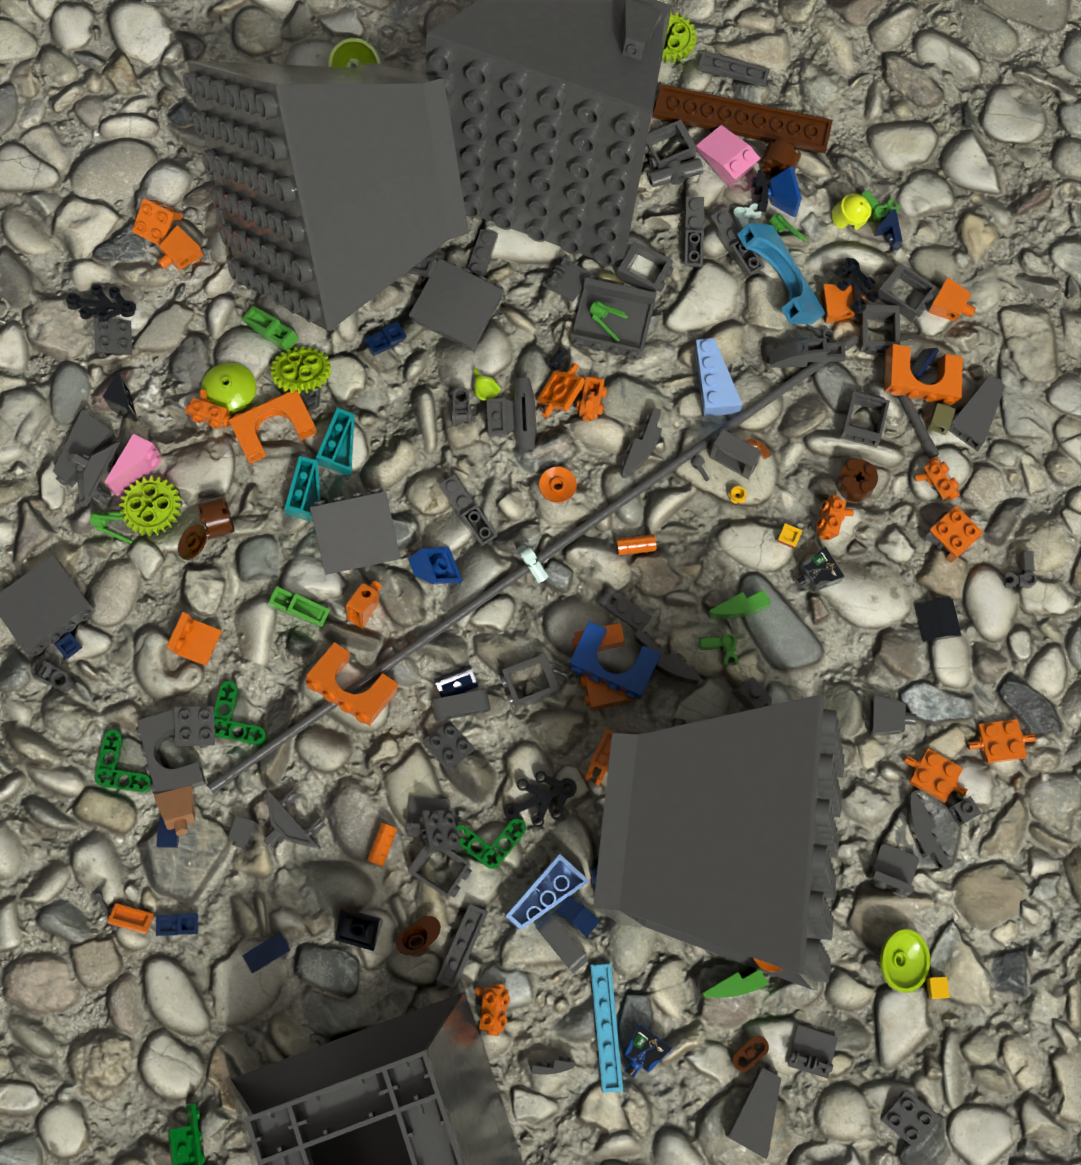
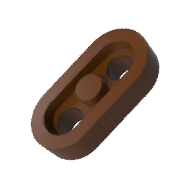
[732,1036,769,1072]

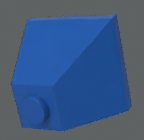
[768,167,802,217]
[408,547,462,584]

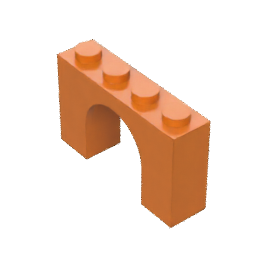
[884,344,963,405]
[229,390,317,464]
[572,623,637,711]
[306,642,398,726]

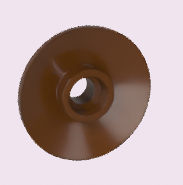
[178,524,207,560]

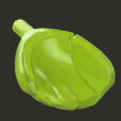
[473,368,501,401]

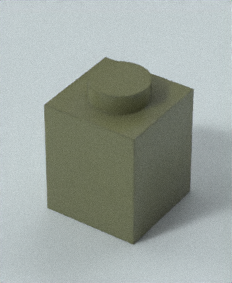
[927,403,955,435]

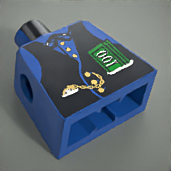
[624,1024,672,1078]

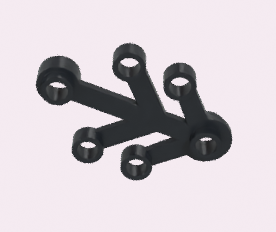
[834,258,879,315]
[66,284,137,322]
[504,771,577,828]

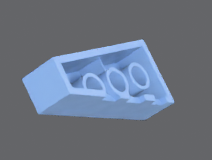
[694,338,742,417]
[504,854,590,930]

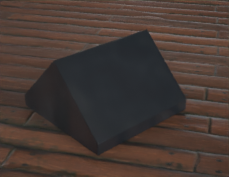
[102,373,138,422]
[335,907,383,951]

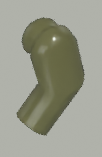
[596,272,624,285]

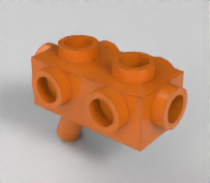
[576,376,607,421]
[185,390,231,429]
[915,456,960,501]
[816,495,854,540]
[475,983,510,1036]

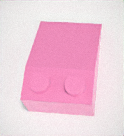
[696,125,760,187]
[105,434,162,496]

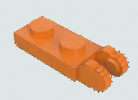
[584,729,615,786]

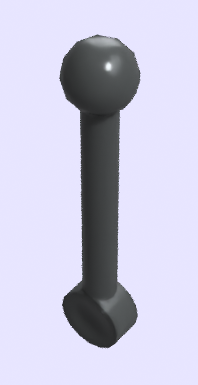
[94,893,119,931]

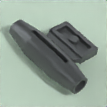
[487,378,537,453]

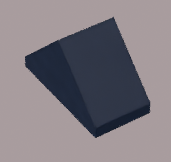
[556,896,600,937]

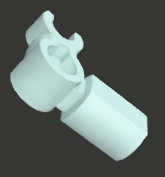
[732,203,761,231]
[517,545,548,583]

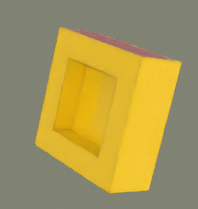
[777,523,803,549]

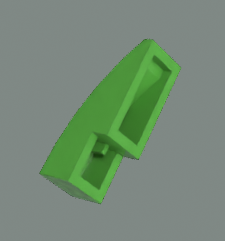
[242,306,299,352]
[267,586,330,627]
[708,590,771,619]
[701,969,769,998]

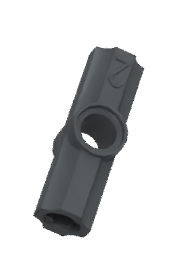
[648,158,704,188]

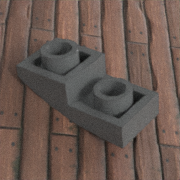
[531,1056,575,1075]

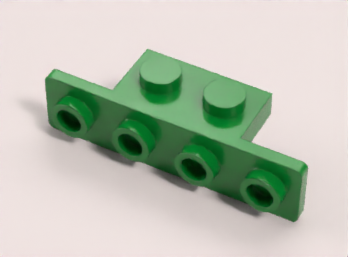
[168,1103,205,1165]

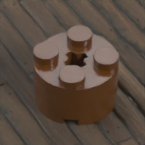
[760,140,801,175]
[837,459,878,502]
[198,496,235,540]

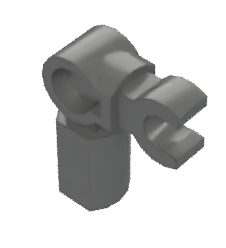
[1004,551,1037,589]

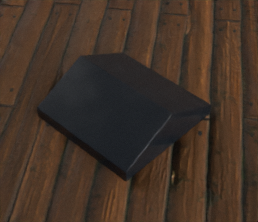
[915,599,962,642]

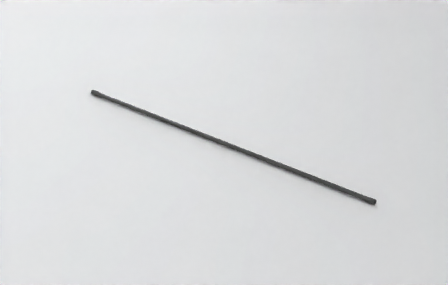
[207,333,860,794]

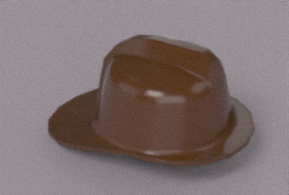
[395,916,441,957]

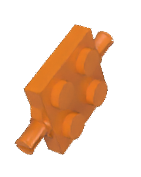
[537,363,586,418]
[967,719,1036,764]
[904,748,968,803]

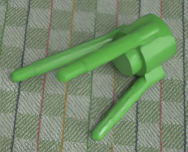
[769,213,807,242]
[590,300,628,342]
[90,511,132,544]

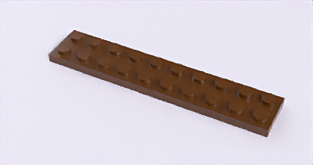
[653,84,833,154]

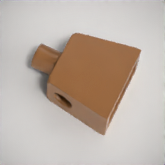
[154,785,196,836]

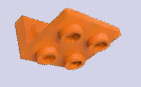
[132,198,184,246]
[929,506,984,563]
[166,612,222,666]

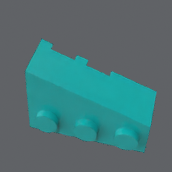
[316,408,355,478]
[284,456,321,522]

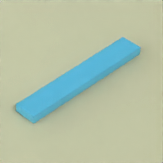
[590,963,623,1093]

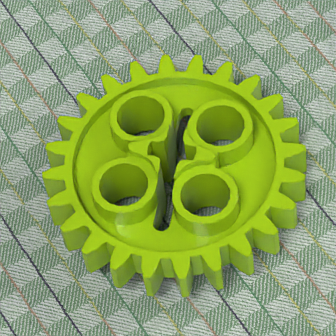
[661,11,697,64]
[270,346,332,394]
[119,476,182,537]

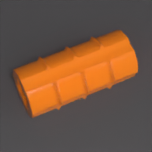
[616,534,657,556]
[367,823,397,867]

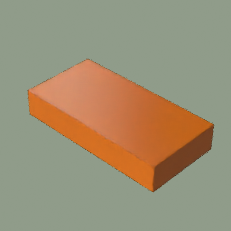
[107,903,154,935]

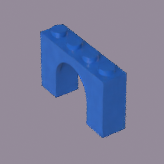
[569,621,661,700]

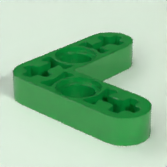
[214,681,267,745]
[95,730,153,793]
[456,819,526,869]

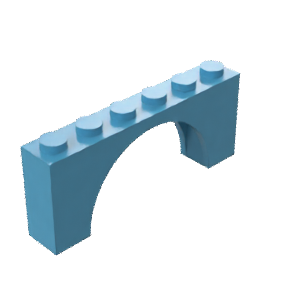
[737,223,826,324]

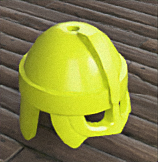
[832,194,872,230]

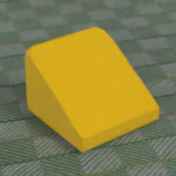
[926,977,950,999]

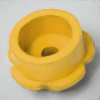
[728,486,747,504]

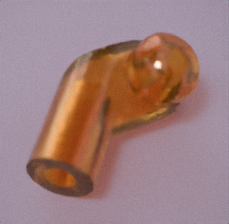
[747,438,772,460]

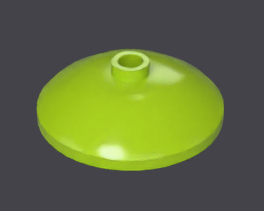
[328,38,381,68]
[201,362,257,414]
[880,929,930,993]

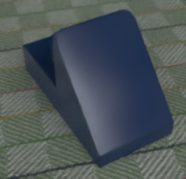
[875,209,903,251]

